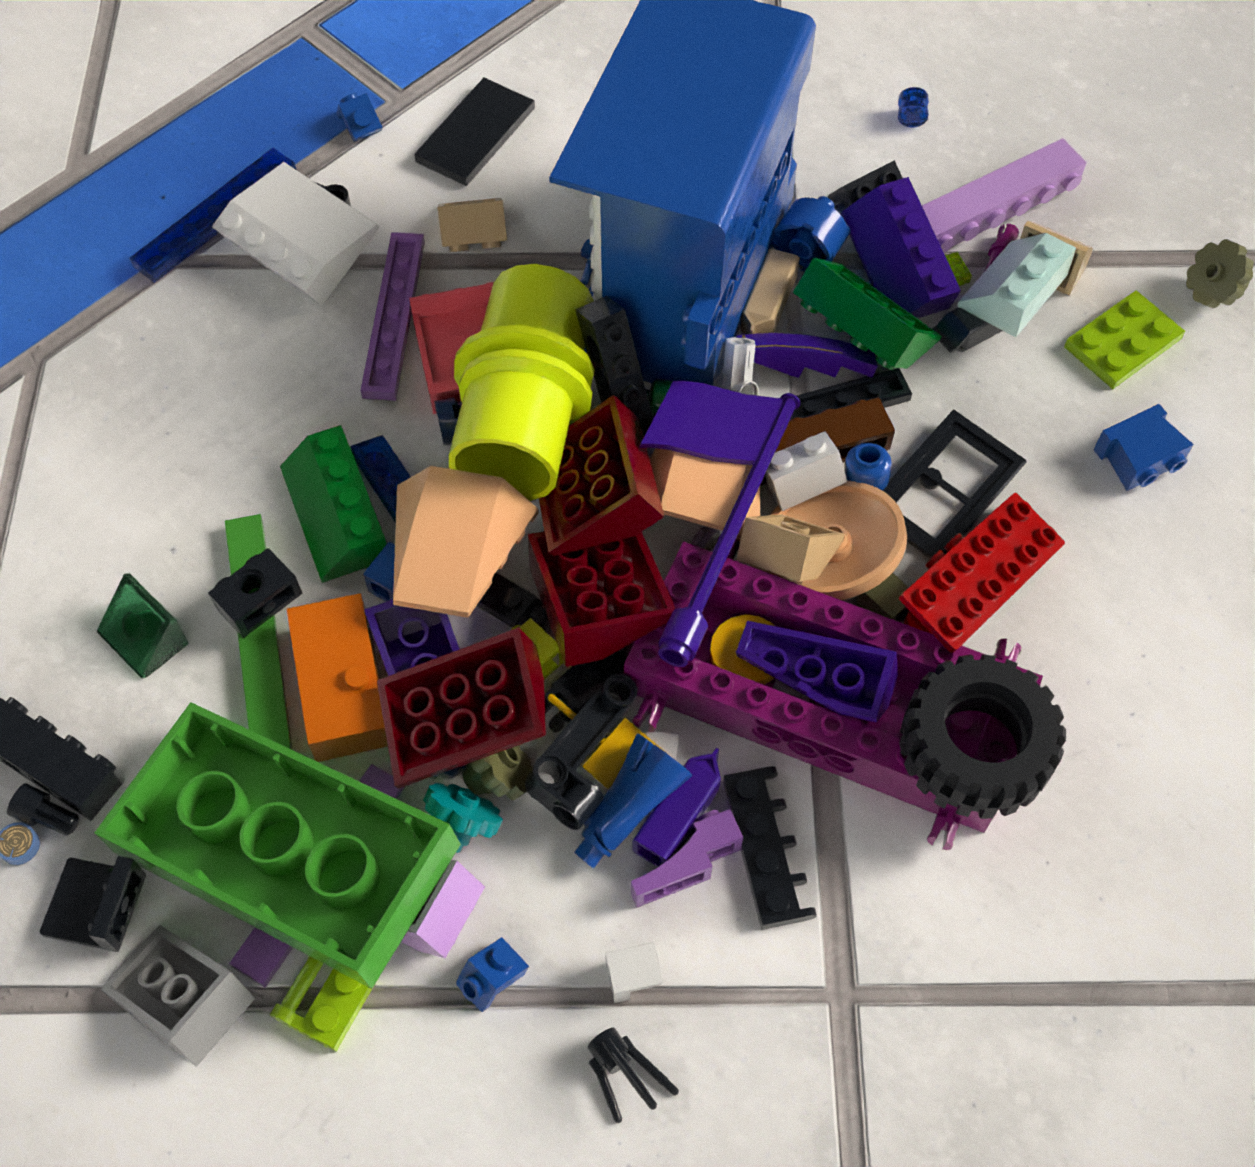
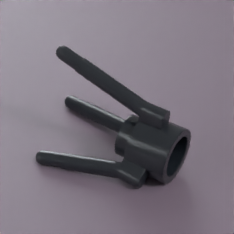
[587,1027,679,1123]

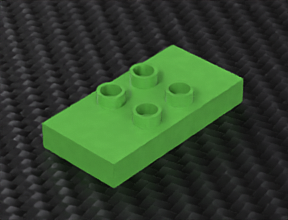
[94,702,461,989]

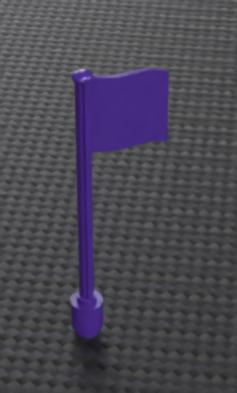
[640,381,800,667]

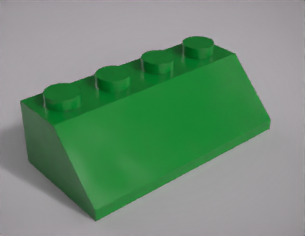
[792,258,942,370]
[280,425,387,583]

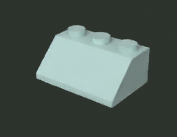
[958,233,1076,337]

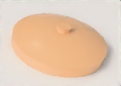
[770,481,907,600]

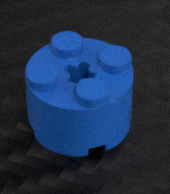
[772,196,850,272]

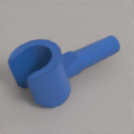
[581,239,594,285]

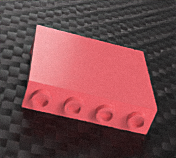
[409,282,494,414]

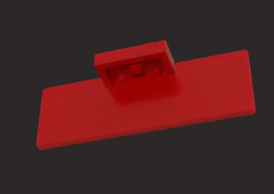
[899,493,1065,653]

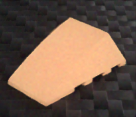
[650,448,760,542]
[393,466,539,618]

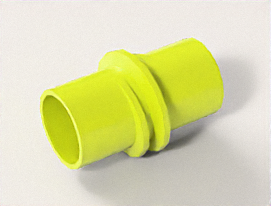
[449,264,595,501]

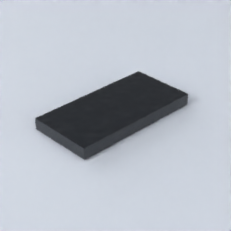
[414,77,535,186]

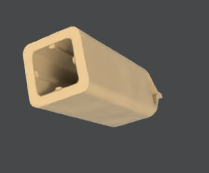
[741,249,800,334]

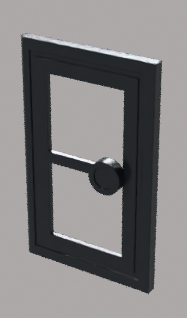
[883,409,1027,559]

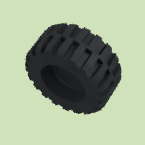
[899,654,1066,819]

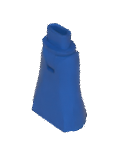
[574,733,692,868]

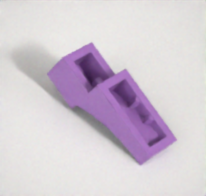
[631,809,743,908]

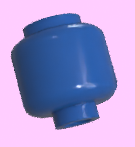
[844,443,892,491]

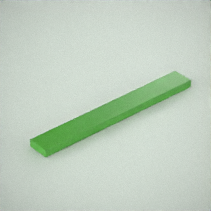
[225,514,293,750]

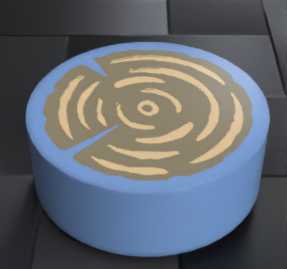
[0,822,40,865]

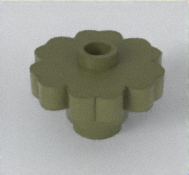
[1186,239,1254,308]
[462,745,532,801]

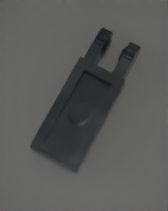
[544,650,627,733]

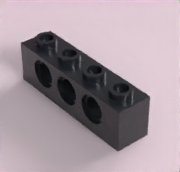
[575,296,653,437]

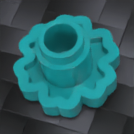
[423,782,503,853]

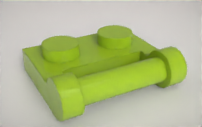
[269,956,377,1052]

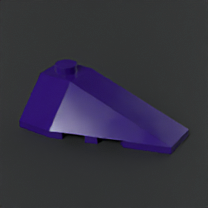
[736,621,898,722]

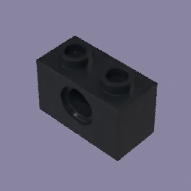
[208,548,303,639]

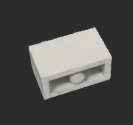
[765,431,847,511]

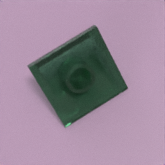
[96,573,189,679]

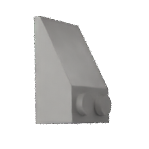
[100,925,255,1067]

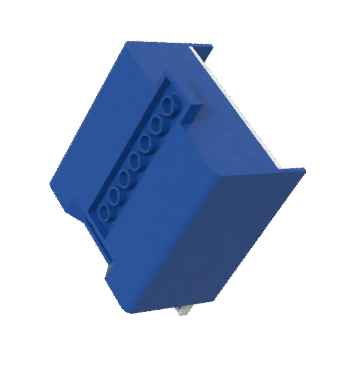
[549,0,816,386]

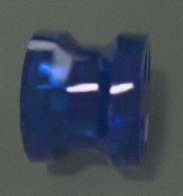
[898,87,929,128]

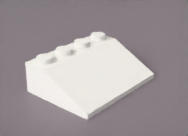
[212,162,380,306]

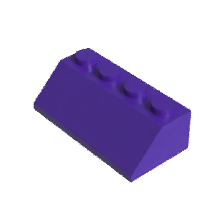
[840,177,961,319]

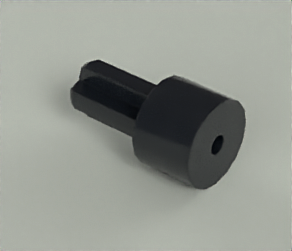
[7,783,80,836]

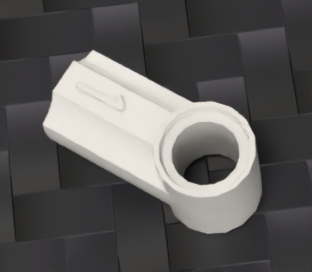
[714,337,759,396]

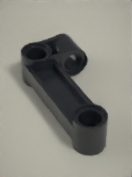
[525,673,637,830]

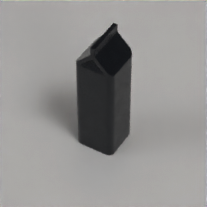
[932,307,1003,353]

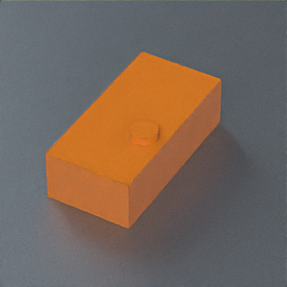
[286,593,388,762]

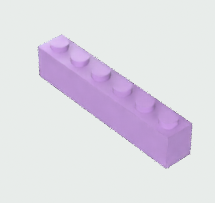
[922,138,1087,253]

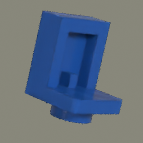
[336,93,383,142]
[456,937,529,1012]

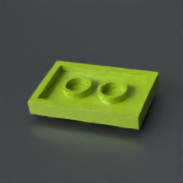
[1064,290,1186,390]

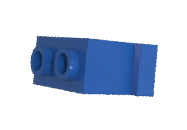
[1094,404,1194,491]

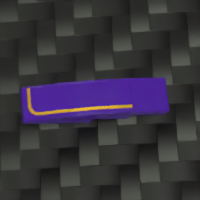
[736,333,878,378]

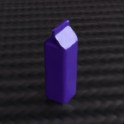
[632,748,721,868]

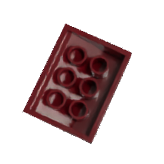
[539,395,664,556]
[528,531,676,667]
[377,627,546,789]

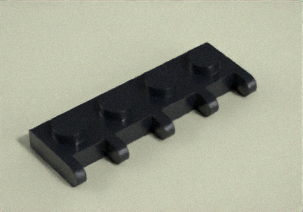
[723,766,817,930]

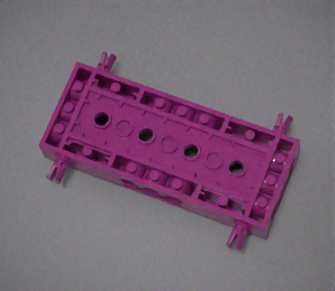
[624,536,1043,850]

